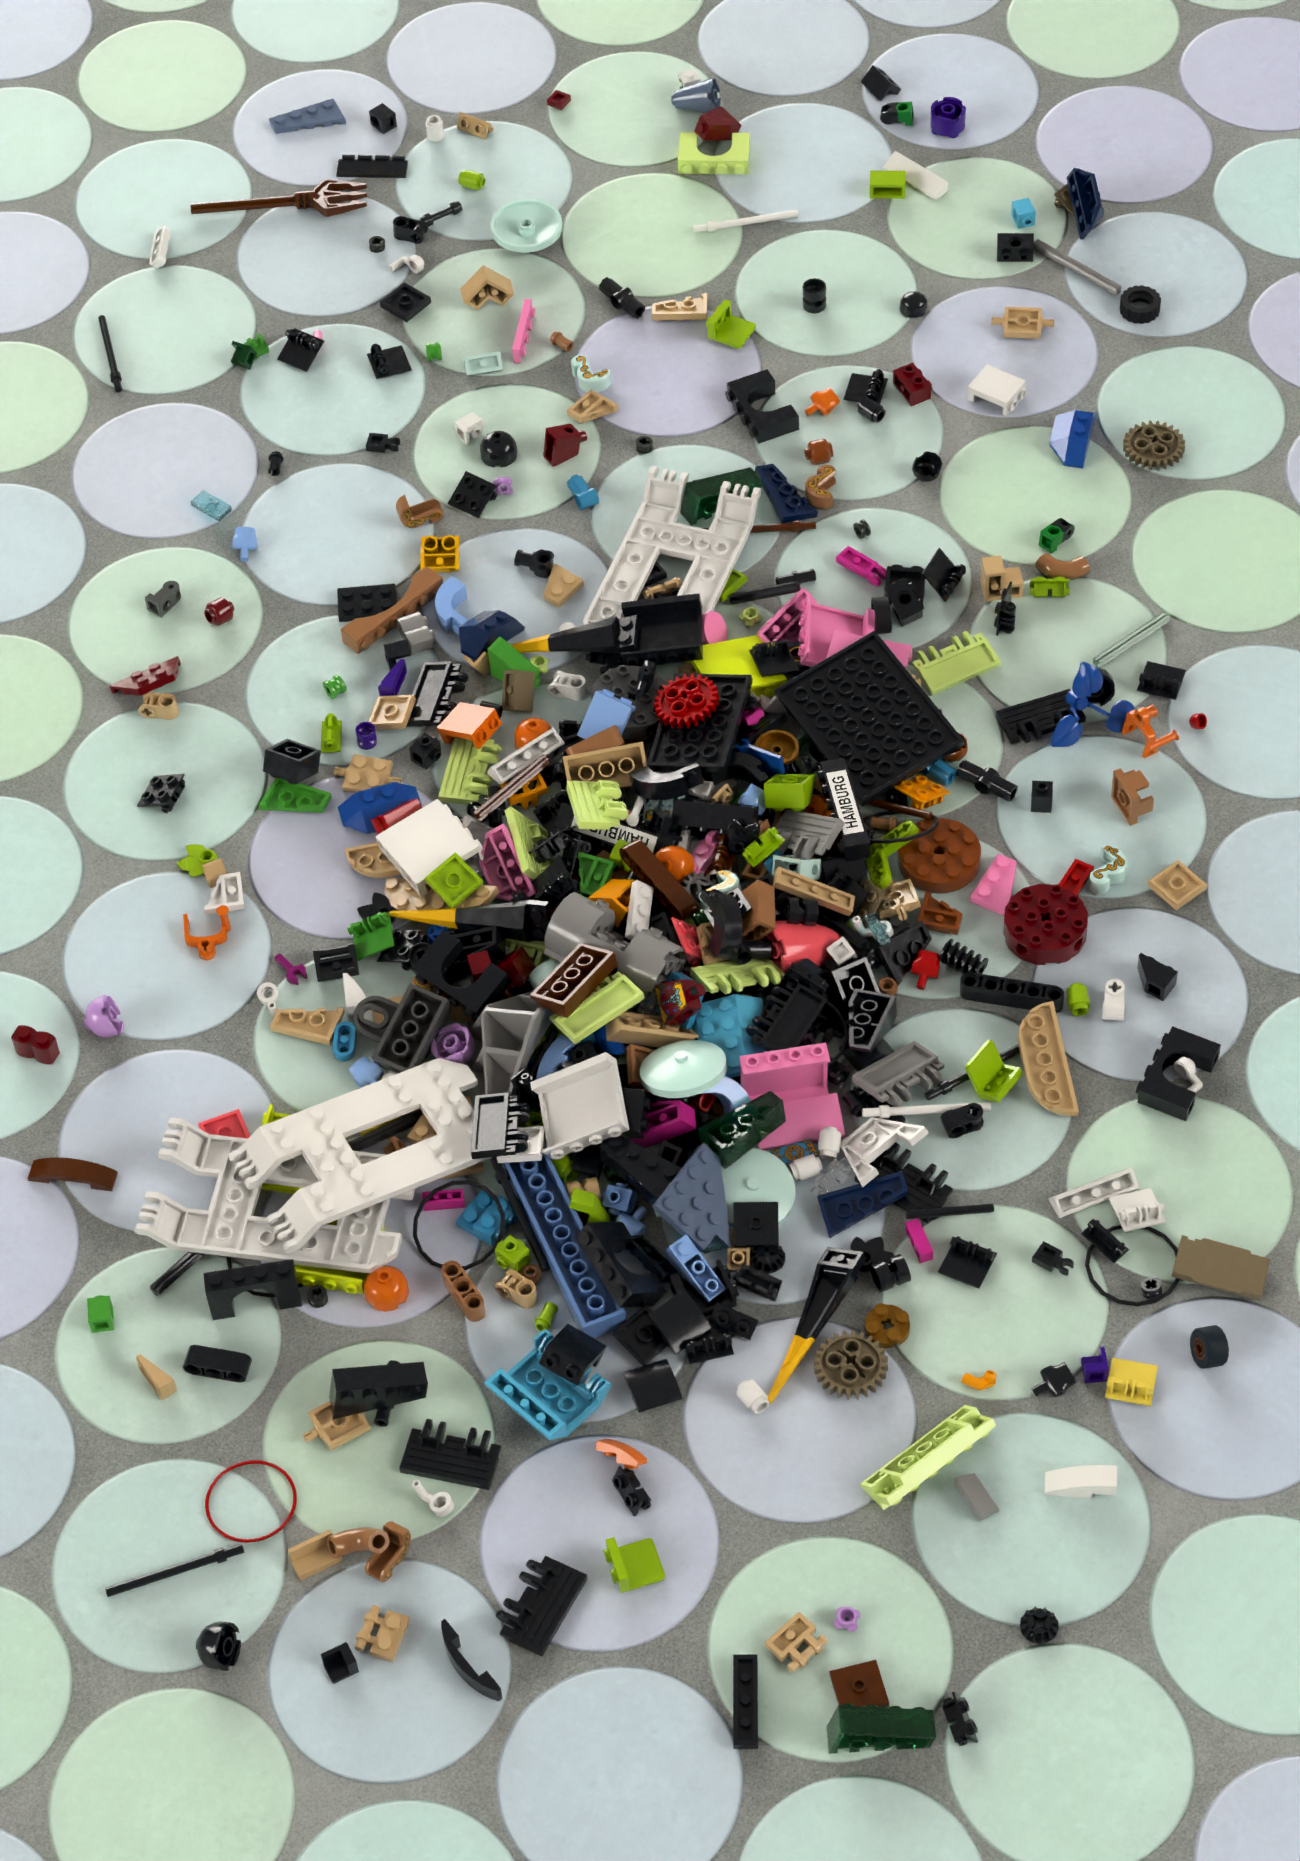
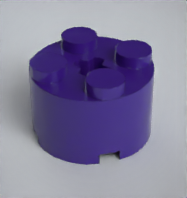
[930,97,966,138]

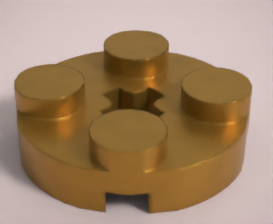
[864,1303,910,1348]

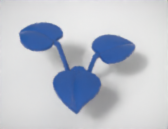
[1050,662,1135,747]

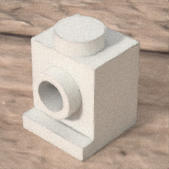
[454,412,485,445]

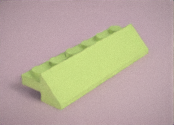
[860,1405,996,1510]

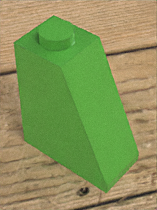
[488,636,540,689]

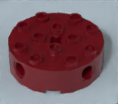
[1003,884,1088,965]

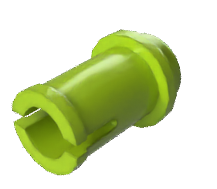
[534,1302,558,1331]

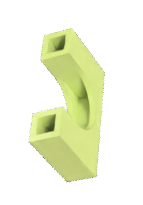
[678,132,750,174]

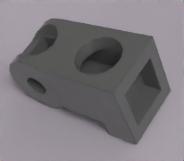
[145,581,181,618]

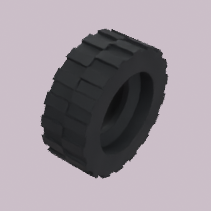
[1120,285,1161,324]

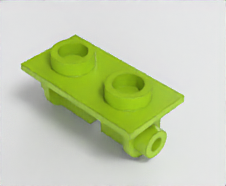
[1029,576,1070,597]
[321,713,342,753]
[742,827,785,867]

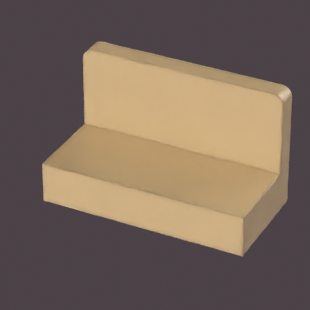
[287,1530,343,1581]

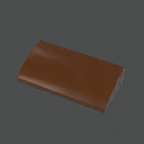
[530,943,618,1018]

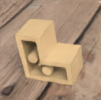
[460,265,514,310]
[980,556,1024,602]

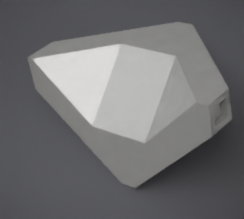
[470,990,555,1095]

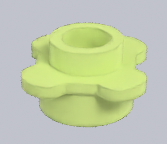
[739,607,762,627]
[529,655,549,674]

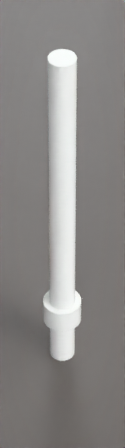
[692,210,798,233]
[862,1102,991,1119]

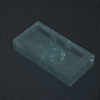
[191,490,232,522]

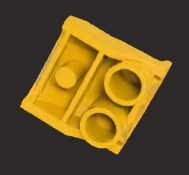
[420,535,460,573]

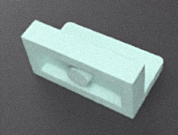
[463,351,503,376]

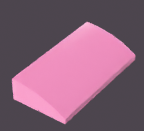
[753,1093,845,1151]

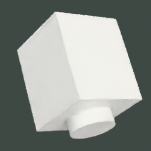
[678,69,701,89]

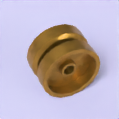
[755,730,799,765]

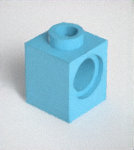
[1011,198,1036,229]

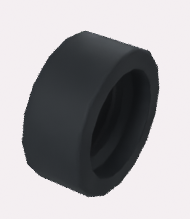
[871,596,892,634]

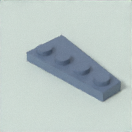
[269,99,346,134]

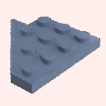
[652,1143,732,1252]

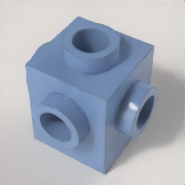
[601,1183,639,1216]

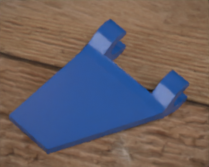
[735,738,785,777]

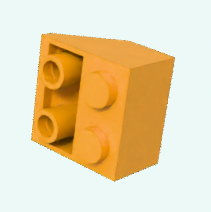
[588,879,636,928]

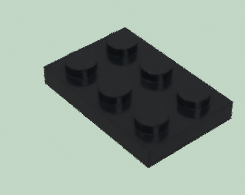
[337,583,396,622]

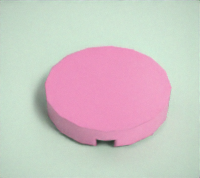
[703,611,727,644]

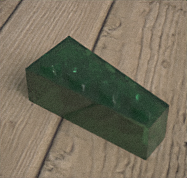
[680,467,762,526]
[698,1091,786,1169]
[827,1703,936,1754]

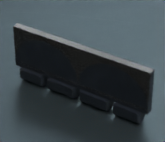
[336,154,408,178]

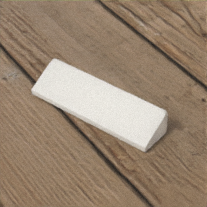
[883,151,948,200]
[487,727,565,785]
[1048,1167,1140,1218]

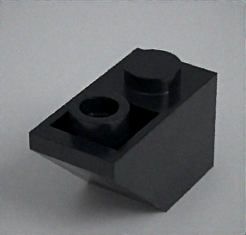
[1137,953,1178,1001]

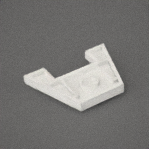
[840,1117,928,1187]

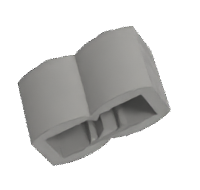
[397,611,436,655]

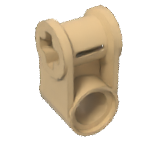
[138,692,179,720]
[494,1269,538,1309]

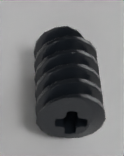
[940,939,989,975]

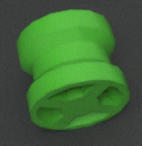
[425,341,442,361]
[323,674,347,699]

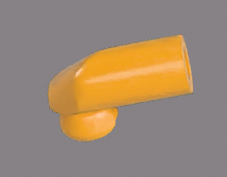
[961,1370,997,1391]

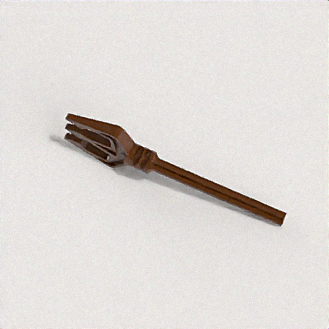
[190,179,367,217]

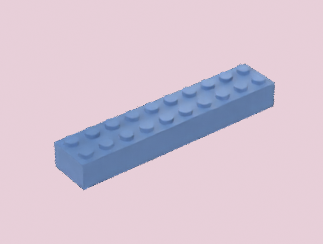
[501,1147,626,1338]

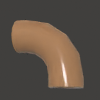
[1035,553,1090,580]
[326,1527,389,1558]

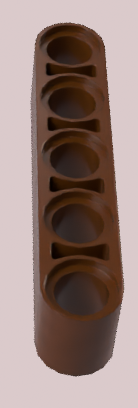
[619,839,699,921]

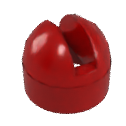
[1189,713,1207,729]

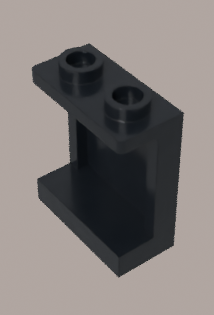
[669,1259,739,1317]
[539,1324,607,1385]

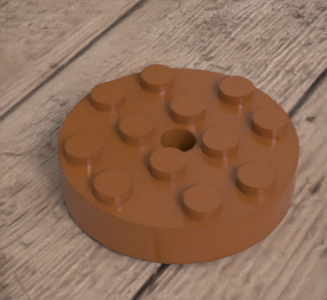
[898,818,981,893]

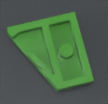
[578,852,616,897]

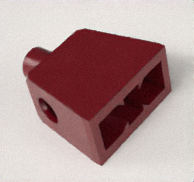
[543,424,587,467]

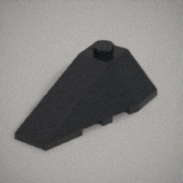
[849,988,897,1053]

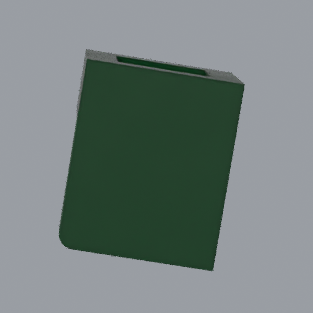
[231,341,257,370]

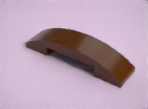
[27,1157,118,1191]

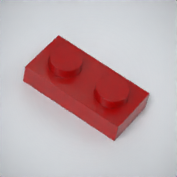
[1058,859,1094,896]

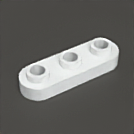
[149,225,171,269]

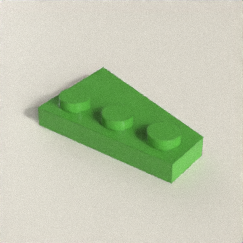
[259,778,332,813]

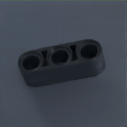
[183,1345,252,1383]

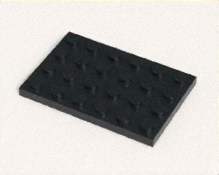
[647,674,753,772]

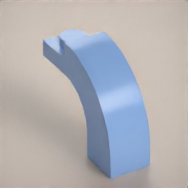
[435,576,469,635]
[700,1076,755,1126]

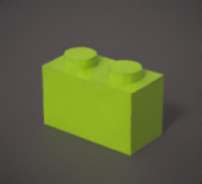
[870,170,906,199]

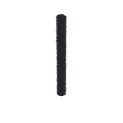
[906,1203,994,1219]

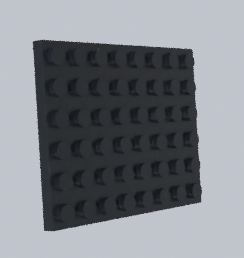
[774,630,965,806]

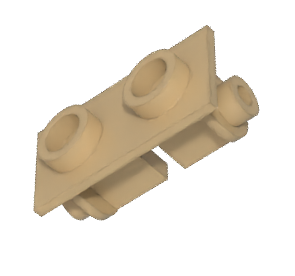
[457,112,494,139]
[641,577,682,600]

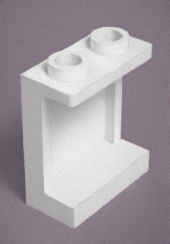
[967,364,1027,416]

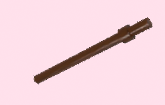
[702,520,816,533]

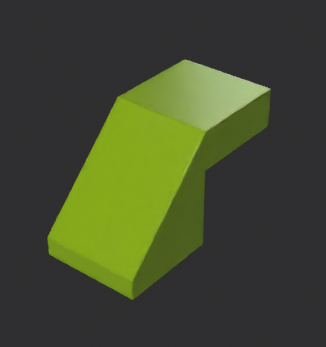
[569,1188,610,1224]

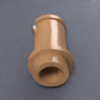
[550,332,574,352]
[871,816,897,832]

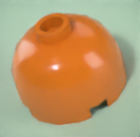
[514,717,551,750]
[655,845,695,883]
[364,1265,409,1312]

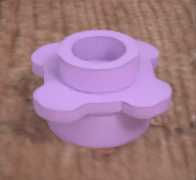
[494,477,513,496]
[834,1607,860,1632]

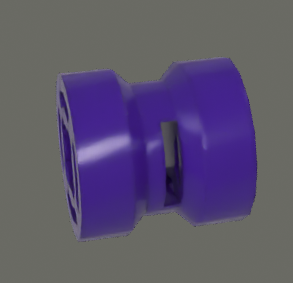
[355,722,377,750]

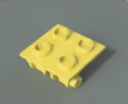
[1105,1358,1158,1406]

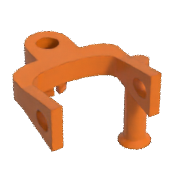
[1122,704,1179,759]
[183,905,231,960]

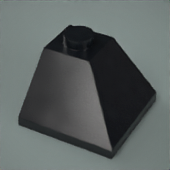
[839,1038,895,1072]

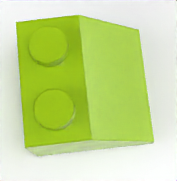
[764,774,815,811]

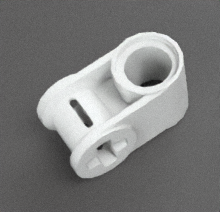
[547,671,587,701]
[1102,979,1125,1021]

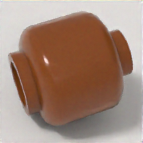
[804,439,833,465]

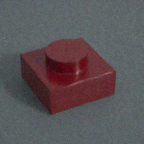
[547,90,571,110]

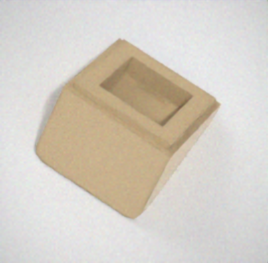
[202,858,227,888]

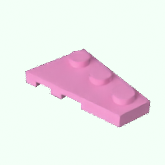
[970,853,1017,916]

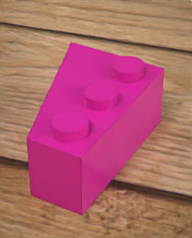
[629,1100,697,1148]

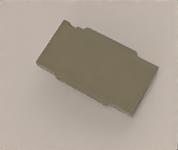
[1171,1235,1270,1301]

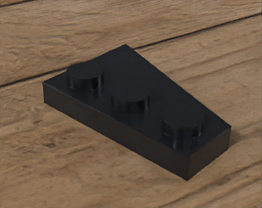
[875,921,932,985]

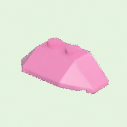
[756,587,817,645]
[479,823,537,902]

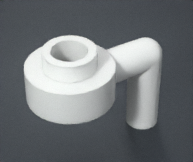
[389,254,424,274]
[852,916,893,942]
[257,982,279,1017]
[1174,1057,1203,1093]
[412,1480,454,1517]

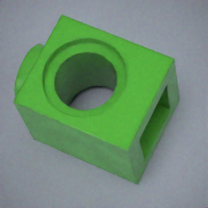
[87,1295,114,1333]

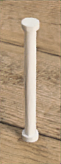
[626,796,645,826]

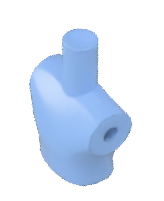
[233,527,257,561]
[738,784,766,816]
[349,1056,383,1088]
[616,1206,647,1236]

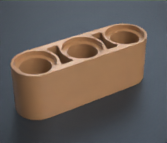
[565,725,625,756]
[441,1261,485,1322]

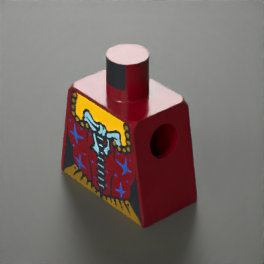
[655,979,705,1025]

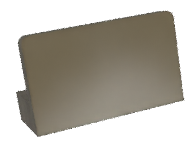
[502,670,535,712]

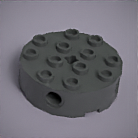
[591,665,667,743]

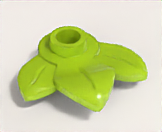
[177,844,218,877]

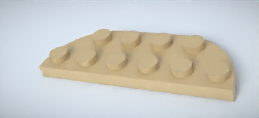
[345,825,465,879]
[384,877,499,911]
[1018,1001,1079,1116]

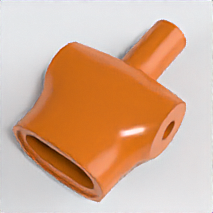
[804,387,840,416]

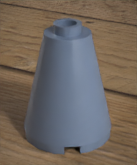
[671,78,721,113]

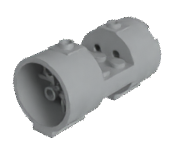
[544,892,686,1010]

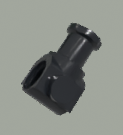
[514,549,554,579]

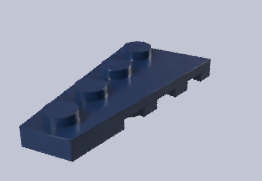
[755,464,818,523]
[817,1171,909,1238]

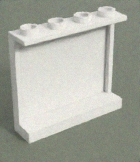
[375,799,483,897]
[530,1052,629,1160]

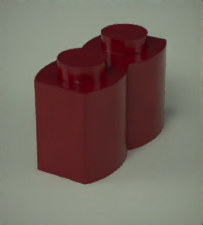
[11,1025,60,1064]

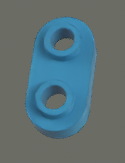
[333,1021,356,1061]

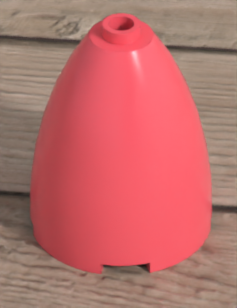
[759,921,841,985]

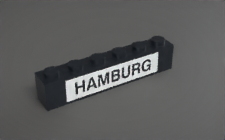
[818,758,871,862]
[555,802,679,855]

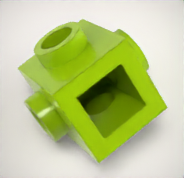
[495,1235,531,1273]

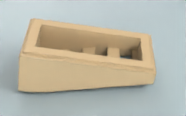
[136,1354,177,1400]

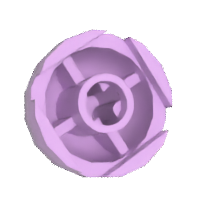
[84,995,124,1038]
[431,1023,475,1064]

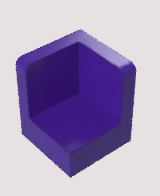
[1081,1347,1109,1383]

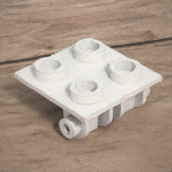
[1109,1188,1166,1232]

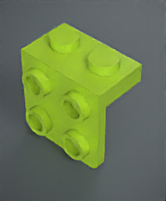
[706,299,756,349]
[965,1040,1023,1103]
[603,1537,665,1593]

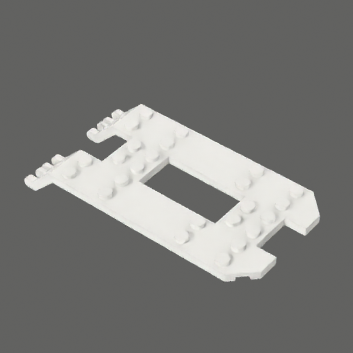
[583,466,761,625]
[228,1058,492,1253]
[134,1117,415,1274]

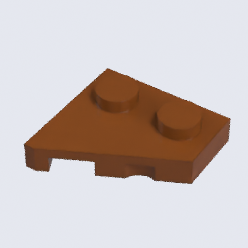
[917,891,962,935]

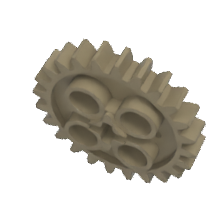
[1123,420,1185,471]
[814,1330,888,1400]

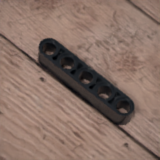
[960,972,1064,1013]

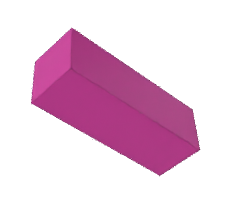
[422,1189,465,1211]
[905,1219,933,1263]

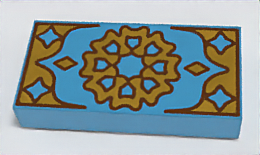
[770,1138,819,1169]

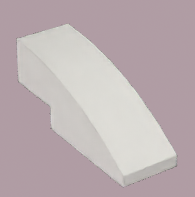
[343,973,373,1036]
[1044,1465,1117,1498]

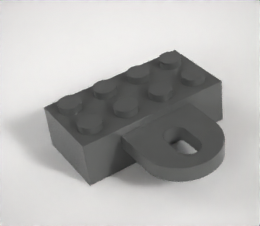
[353,983,452,1073]

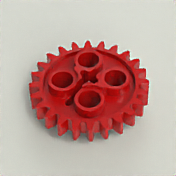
[654,673,720,729]

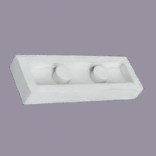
[625,880,654,941]

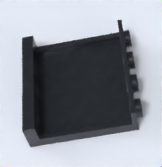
[621,593,703,667]

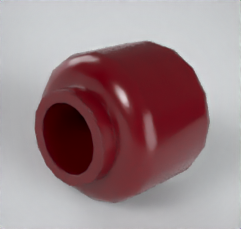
[204,597,234,626]

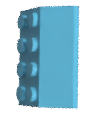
[692,994,767,1078]
[484,1330,611,1440]

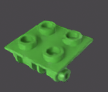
[347,912,395,961]

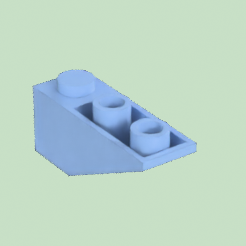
[663,1234,726,1302]

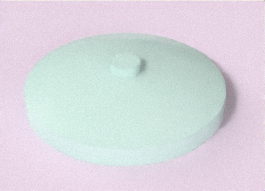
[491,199,562,253]
[640,1040,727,1098]
[720,1148,795,1228]

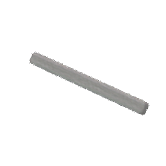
[1034,239,1122,295]

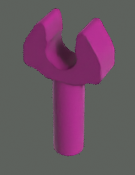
[275,954,307,985]

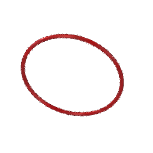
[205,1460,297,1543]

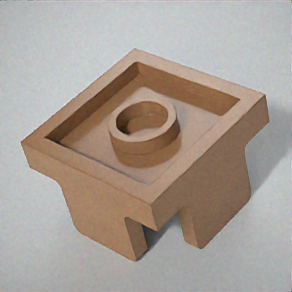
[1111,768,1154,826]

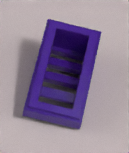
[378,659,407,696]

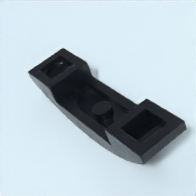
[441,1619,503,1701]

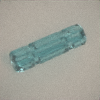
[864,913,890,945]

